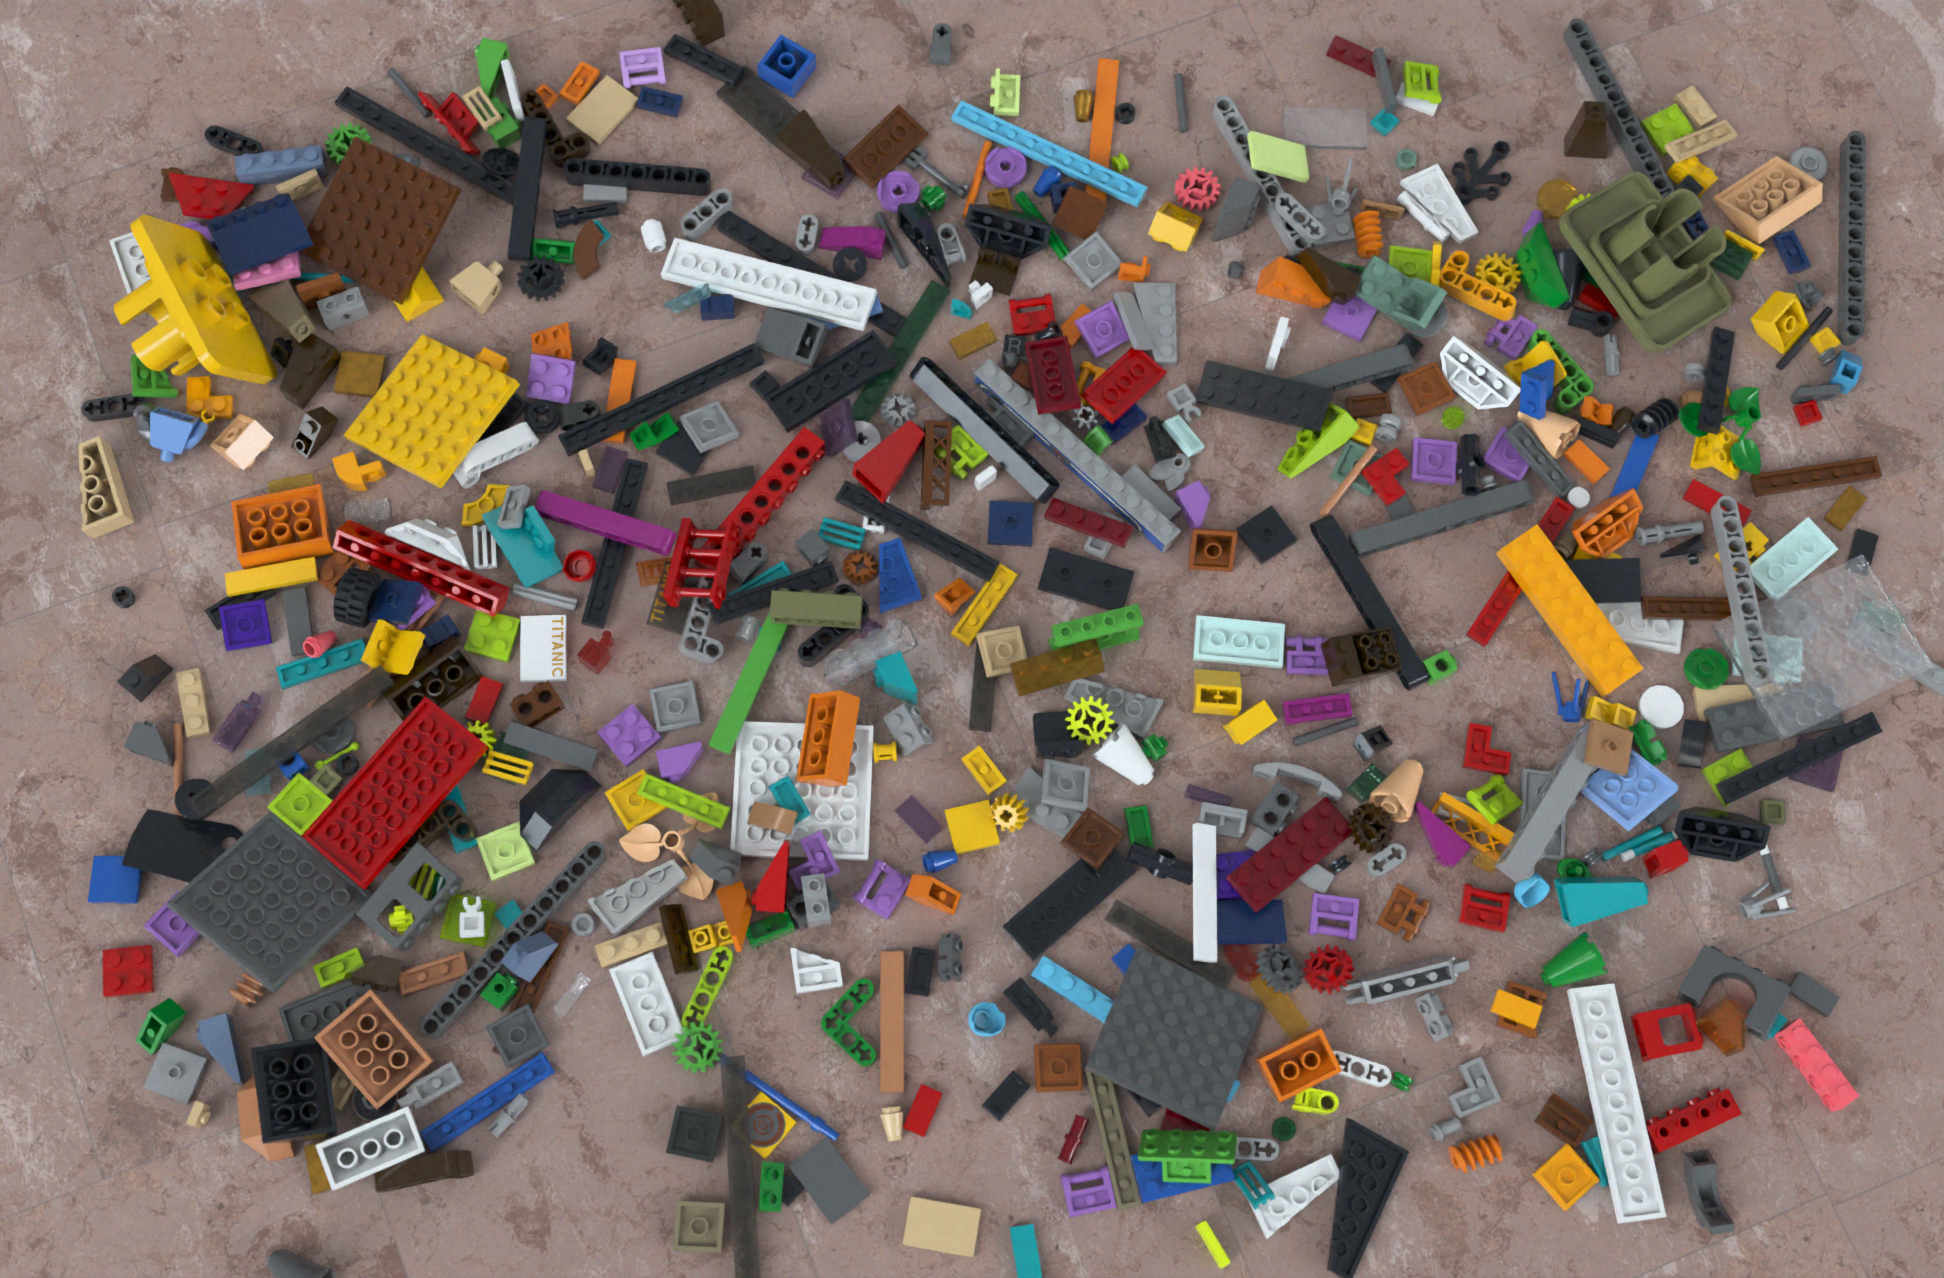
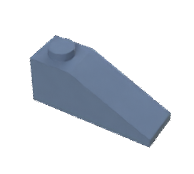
[196,1013,246,1086]

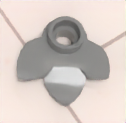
[1149,454,1191,492]

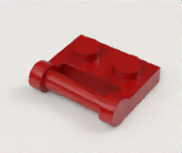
[1008,293,1056,336]
[1458,883,1511,933]

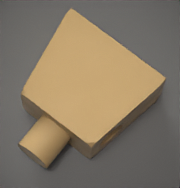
[449,260,503,314]

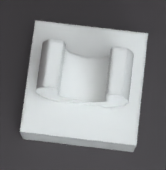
[968,281,993,310]

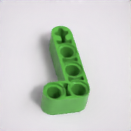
[1527,329,1594,415]

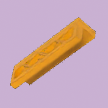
[1431,792,1514,861]

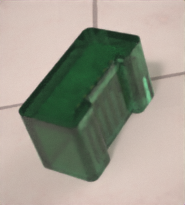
[1346,763,1387,804]

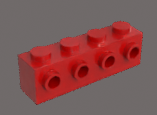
[1645,1087,1742,1155]

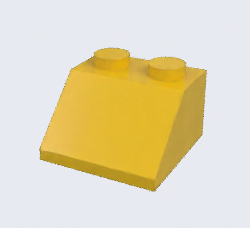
[1148,201,1204,251]
[1751,291,1809,354]

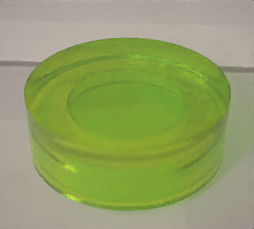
[1442,407,1465,429]

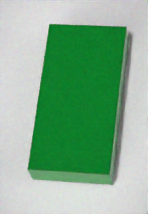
[1124,805,1154,849]

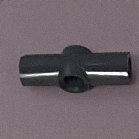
[1456,434,1486,496]
[1127,841,1193,885]

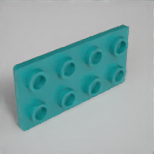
[482,505,563,588]

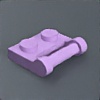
[619,47,666,89]

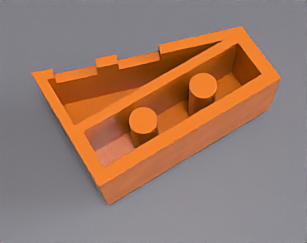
[1255,256,1331,309]

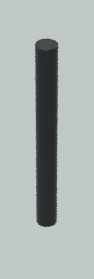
[1776,307,1833,370]

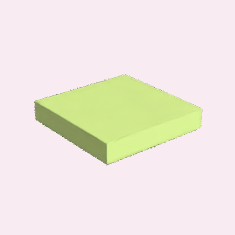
[476,821,536,882]

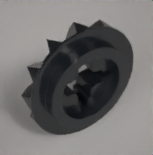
[833,247,867,282]
[524,400,559,433]

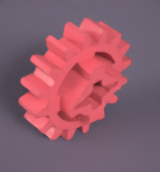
[1174,167,1221,212]

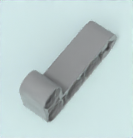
[678,577,723,664]

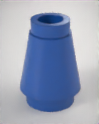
[1032,166,1062,198]
[922,849,958,874]

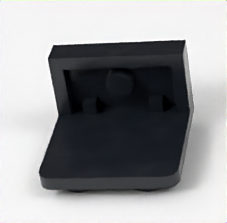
[1033,711,1083,760]

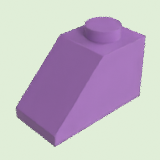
[1174,480,1210,530]
[656,741,703,784]

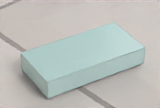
[1162,414,1205,458]

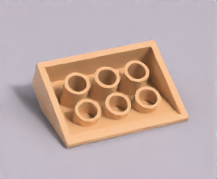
[1713,156,1822,244]

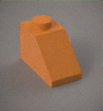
[905,874,961,915]

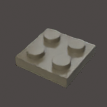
[673,1201,725,1253]

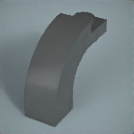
[1684,1149,1735,1235]

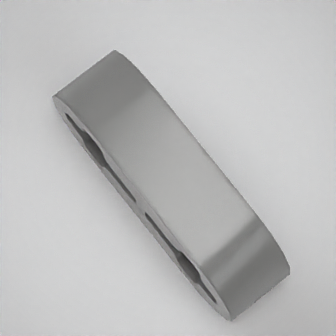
[796,214,818,255]
[1366,843,1407,878]

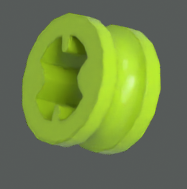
[1111,153,1129,174]

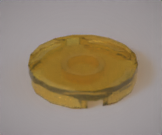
[1536,179,1578,220]

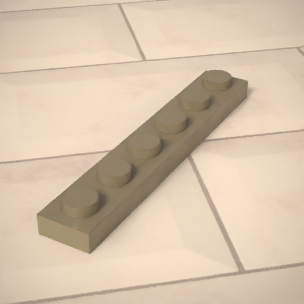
[1085,1069,1141,1211]

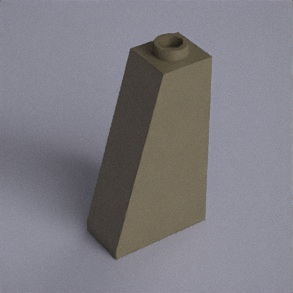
[249,279,316,343]

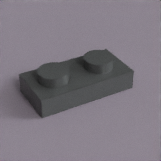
[1790,383,1841,404]

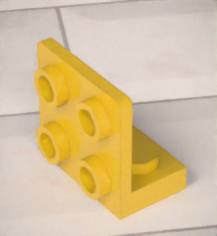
[1690,425,1741,480]

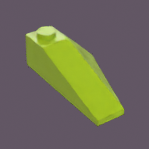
[1277,402,1360,479]

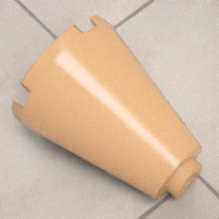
[1517,410,1580,459]
[1369,759,1424,823]

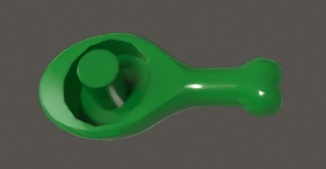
[1556,858,1594,878]

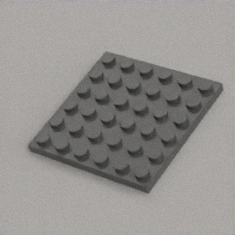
[167,811,373,994]
[1084,946,1264,1131]

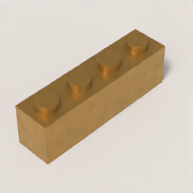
[1010,638,1105,697]

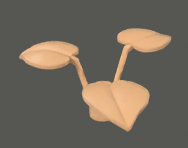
[619,793,719,900]

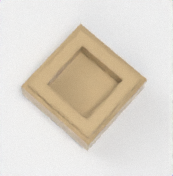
[578,449,596,478]

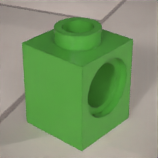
[1422,650,1458,686]

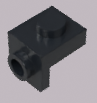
[582,337,618,376]

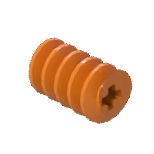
[1353,210,1384,258]
[1449,1133,1503,1174]

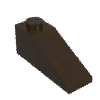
[1296,247,1361,305]

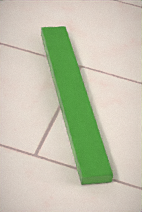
[709,611,789,755]

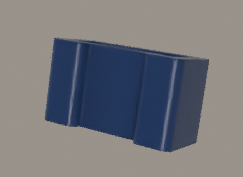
[700,294,735,321]
[418,614,461,651]

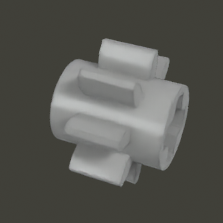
[1072,403,1099,431]

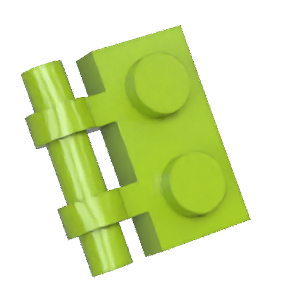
[934,425,989,480]

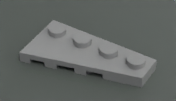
[1132,282,1177,365]
[587,859,689,937]

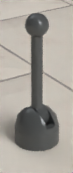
[1002,351,1028,369]

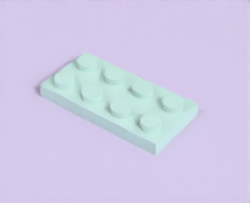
[1750,517,1838,603]
[1193,615,1285,669]

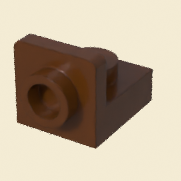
[160,167,185,202]

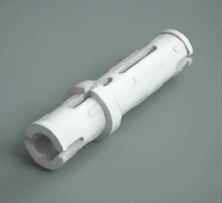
[1396,191,1451,243]

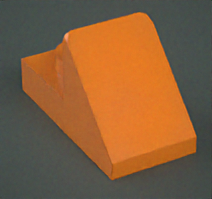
[934,577,975,617]

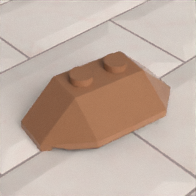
[237,1074,295,1161]

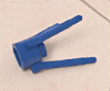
[1552,671,1590,722]

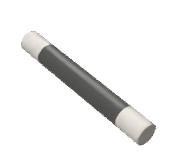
[1760,844,1789,910]

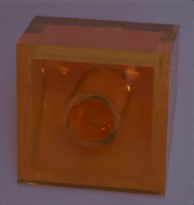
[1696,997,1745,1057]

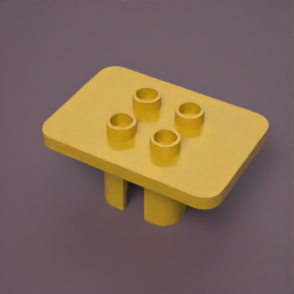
[113,214,277,385]

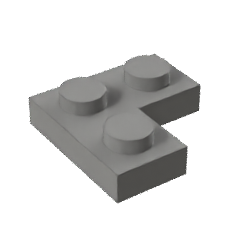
[1447,1057,1501,1119]

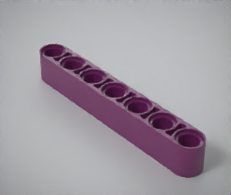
[534,490,677,556]

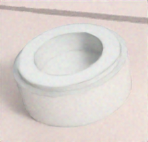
[1566,487,1590,510]

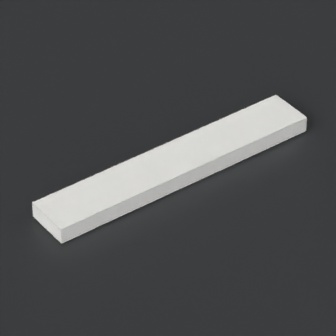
[1193,823,1217,963]

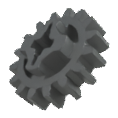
[1256,944,1304,994]

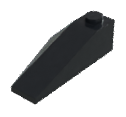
[897,202,951,288]

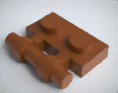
[1376,883,1431,943]

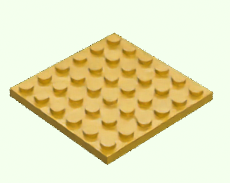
[344,334,520,488]

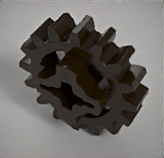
[1348,803,1393,853]

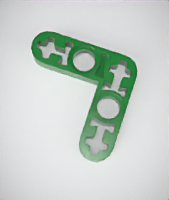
[821,978,876,1067]

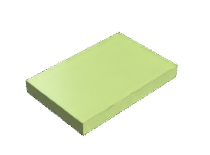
[1247,131,1309,183]

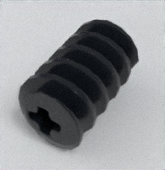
[1631,398,1679,439]

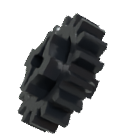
[517,255,565,302]

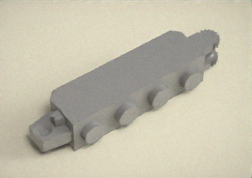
[1342,954,1470,1004]

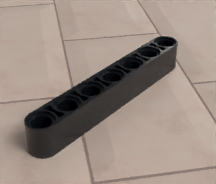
[508,116,547,262]
[564,158,712,196]

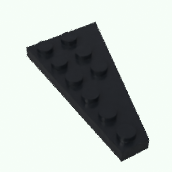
[1327,1118,1409,1278]

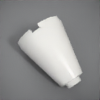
[1092,723,1154,785]

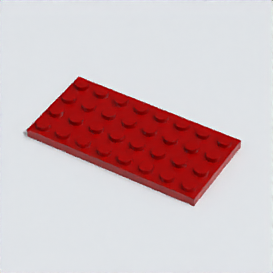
[302,696,489,890]

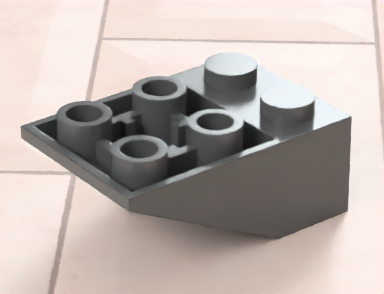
[754,307,828,368]

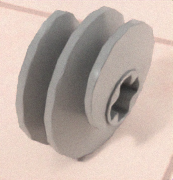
[841,421,881,462]

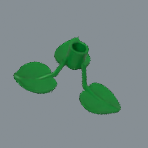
[1679,387,1761,475]

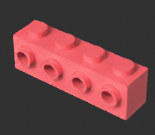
[1774,1018,1859,1112]

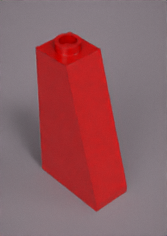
[852,420,925,504]

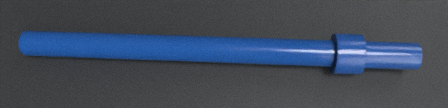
[718,1054,840,1142]

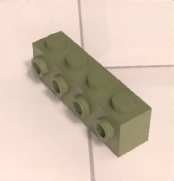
[769,588,863,629]

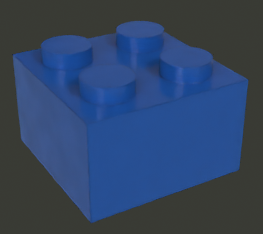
[757,34,816,98]

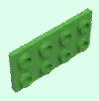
[1138,1129,1237,1183]

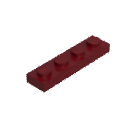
[1044,498,1133,548]

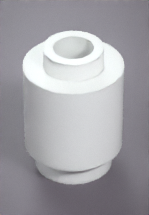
[641,219,666,253]

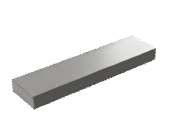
[1245,826,1335,894]

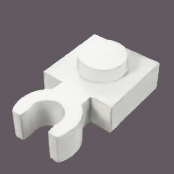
[460,896,484,938]

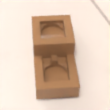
[747,802,798,836]

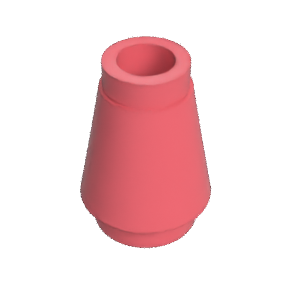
[303,630,337,658]

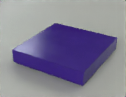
[219,599,273,652]

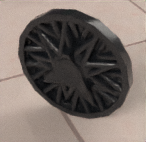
[482,148,519,177]

